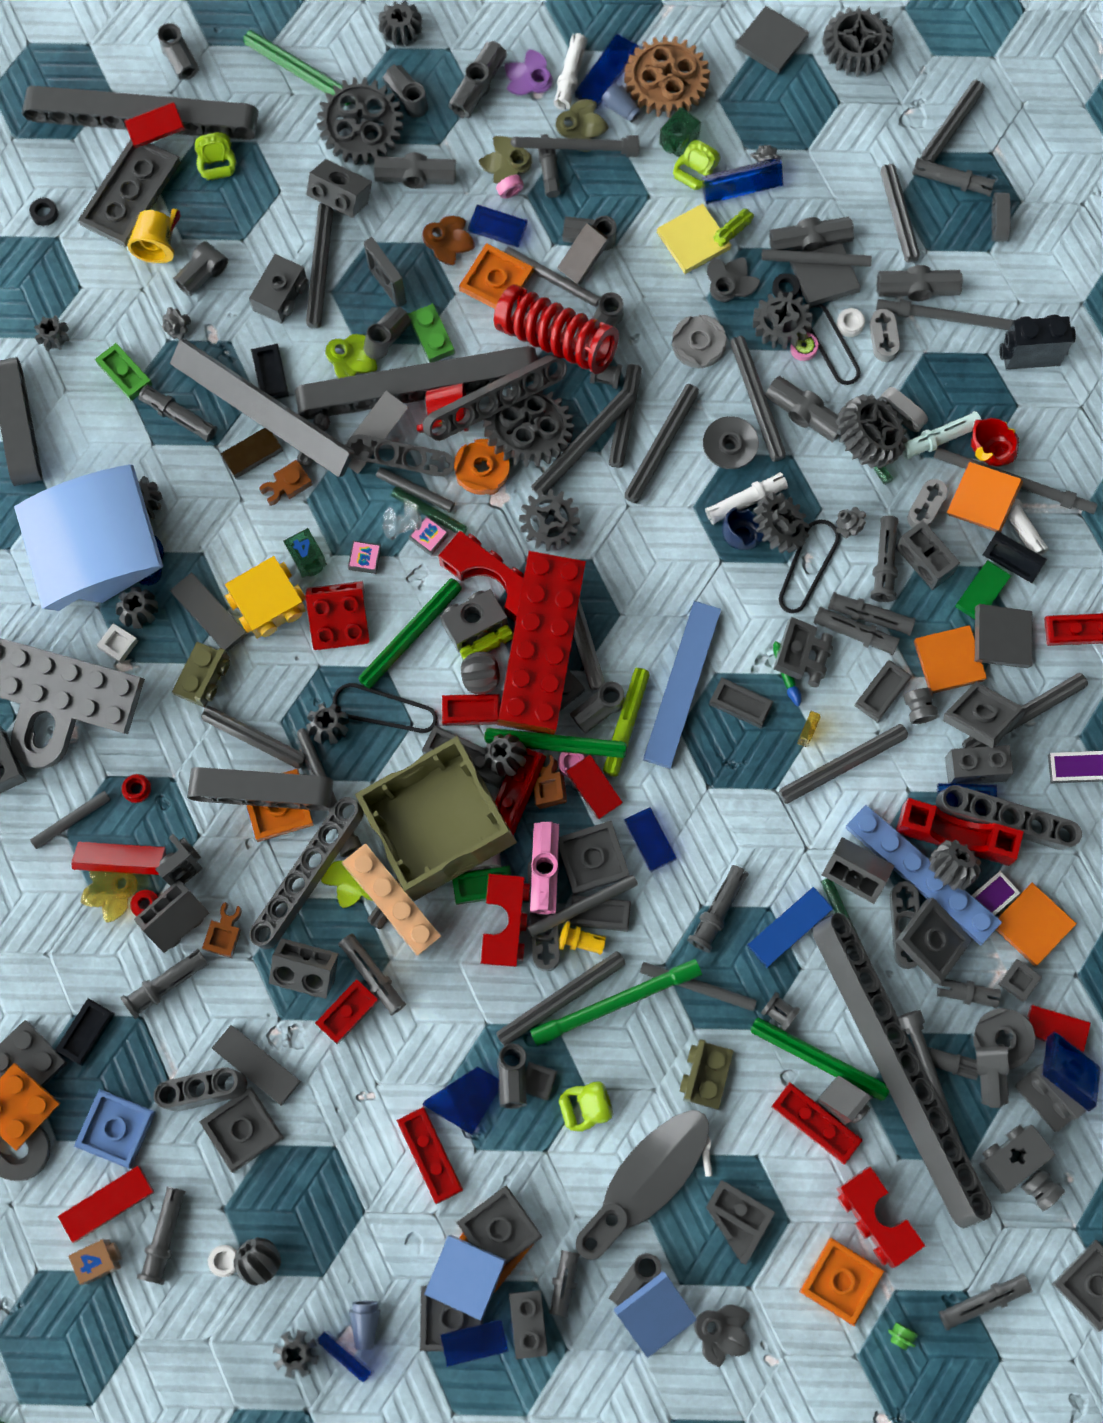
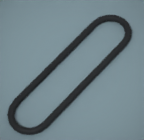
[810,304,860,385]

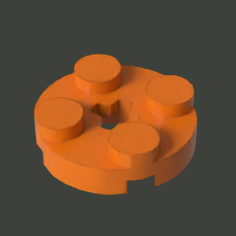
[454,439,510,495]

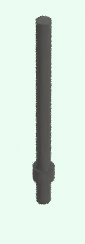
[876,299,1013,330]
[933,447,1098,514]

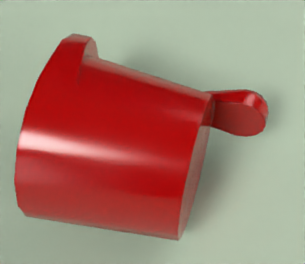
[416,383,469,433]

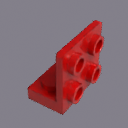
[305,581,370,650]

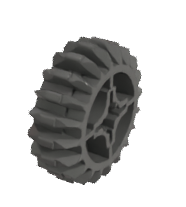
[822,6,894,77]
[835,394,908,468]

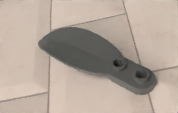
[576,1110,709,1260]

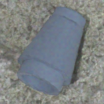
[602,83,641,123]
[349,1301,380,1350]

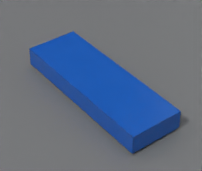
[747,887,833,968]

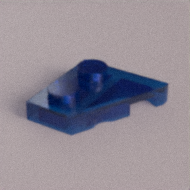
[422,1066,499,1136]

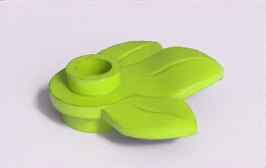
[325,334,377,378]
[321,861,373,908]

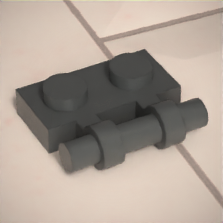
[773,617,833,687]

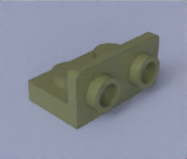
[172,642,230,708]
[679,1039,734,1110]

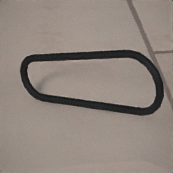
[778,519,840,613]
[333,683,438,733]

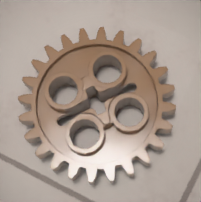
[624,36,710,118]

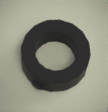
[29,198,58,226]
[772,273,800,299]

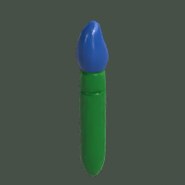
[773,641,802,706]

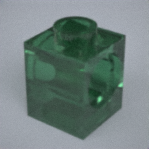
[659,107,701,157]

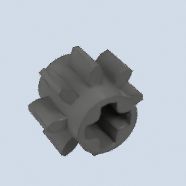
[34,315,70,351]

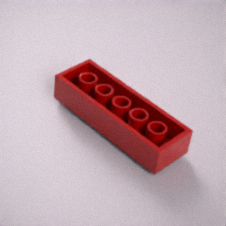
[497,551,586,734]

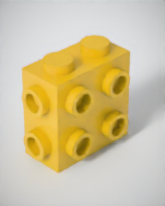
[224,556,306,639]

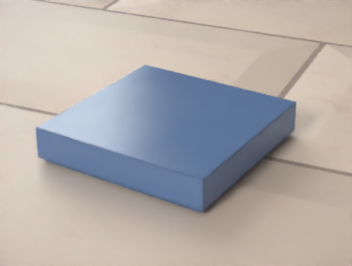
[74,1089,156,1169]
[424,1234,506,1321]
[613,1271,697,1358]

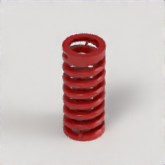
[494,284,619,374]

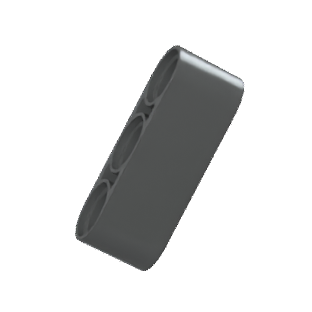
[154,1067,247,1111]

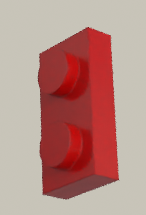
[315,979,379,1045]

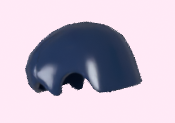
[722,507,764,550]

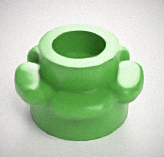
[888,1322,918,1351]

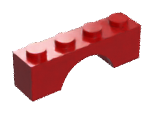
[438,531,524,622]
[896,798,1024,866]

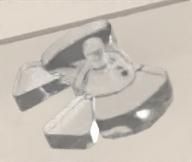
[383,500,422,540]

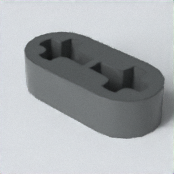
[992,192,1010,242]

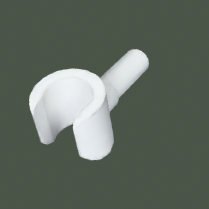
[702,1136,713,1177]

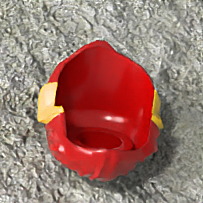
[971,418,1019,467]

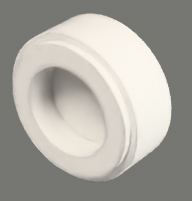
[836,308,865,337]
[208,1245,237,1277]

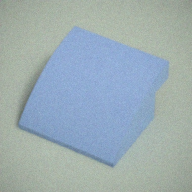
[14,464,163,611]

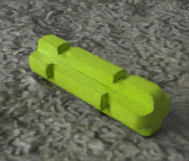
[713,208,754,246]
[460,625,513,660]

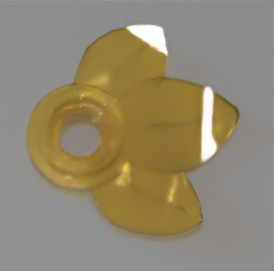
[80,871,138,923]

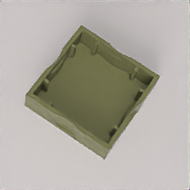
[355,736,517,901]

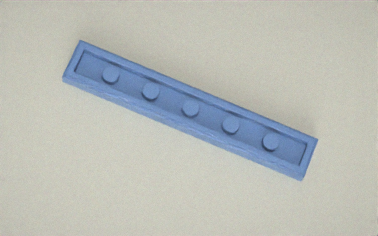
[643,601,721,769]

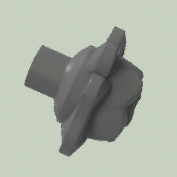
[750,145,782,173]
[162,307,191,340]
[836,507,866,538]

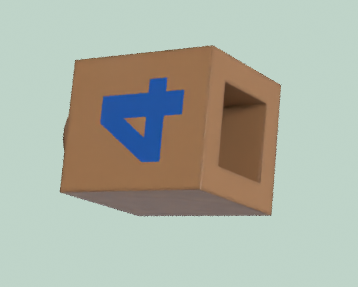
[68,1239,122,1285]

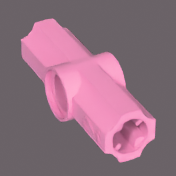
[530,822,559,915]

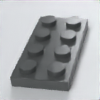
[78,139,181,247]

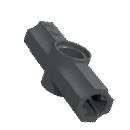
[448,40,507,118]
[374,152,456,189]
[769,217,854,252]
[876,265,963,301]
[765,375,839,443]

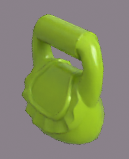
[195,132,236,181]
[673,140,721,190]
[558,1081,613,1132]

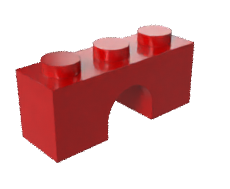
[481,874,530,967]
[837,1167,925,1268]

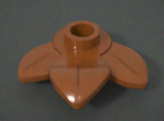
[422,216,475,266]

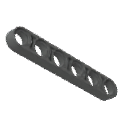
[423,355,567,441]
[249,797,364,949]

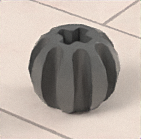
[116,587,158,629]
[461,652,500,694]
[306,702,349,745]
[484,734,528,777]
[234,1237,281,1286]
[272,1330,319,1379]

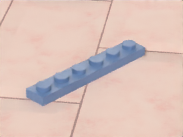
[846,805,1002,946]

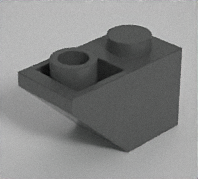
[816,1076,871,1125]

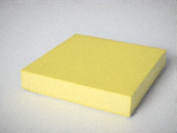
[657,203,731,274]

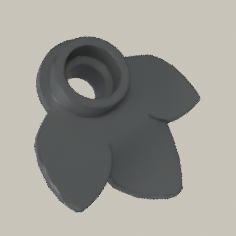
[707,257,760,302]
[695,1305,750,1367]

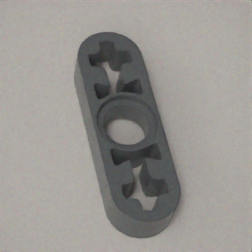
[890,882,920,969]

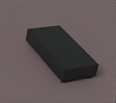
[251,343,289,399]
[983,531,1047,583]
[55,998,115,1066]

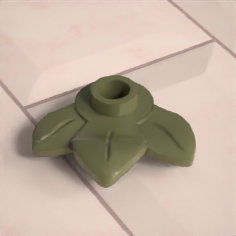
[555,99,608,152]
[479,136,532,184]

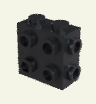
[999,315,1076,370]

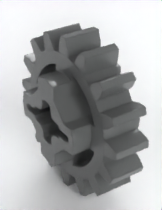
[752,292,813,350]
[519,489,580,551]
[753,493,809,553]

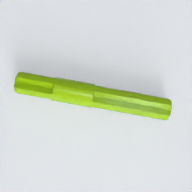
[603,668,650,777]

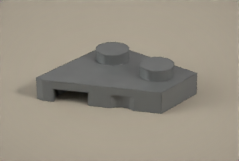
[706,1180,775,1265]

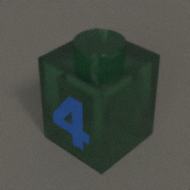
[283,528,327,578]

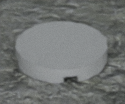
[672,315,726,368]

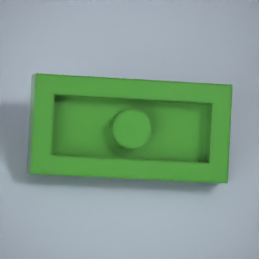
[408,304,455,363]
[95,343,152,401]

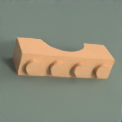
[342,843,441,956]

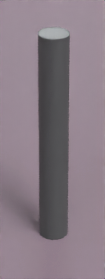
[376,467,455,512]
[30,790,111,849]

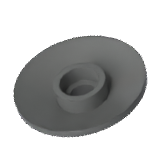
[703,416,759,469]

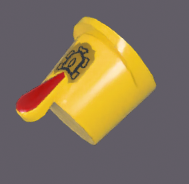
[127,209,181,263]

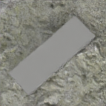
[345,390,409,474]

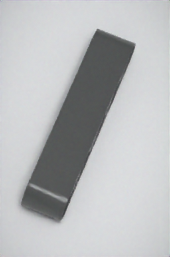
[0,357,43,486]
[187,767,333,811]
[936,785,1082,850]

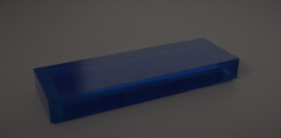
[575,34,639,109]
[702,158,783,204]

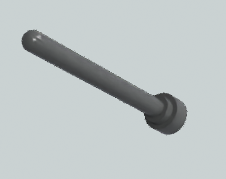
[511,135,639,157]
[297,728,362,857]
[898,1010,963,1146]

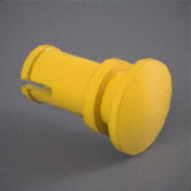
[559,921,606,955]

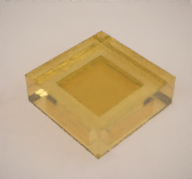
[797,711,821,747]

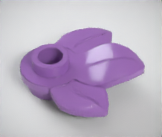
[504,49,553,95]

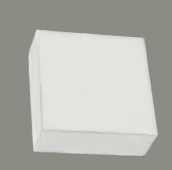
[96,623,138,664]

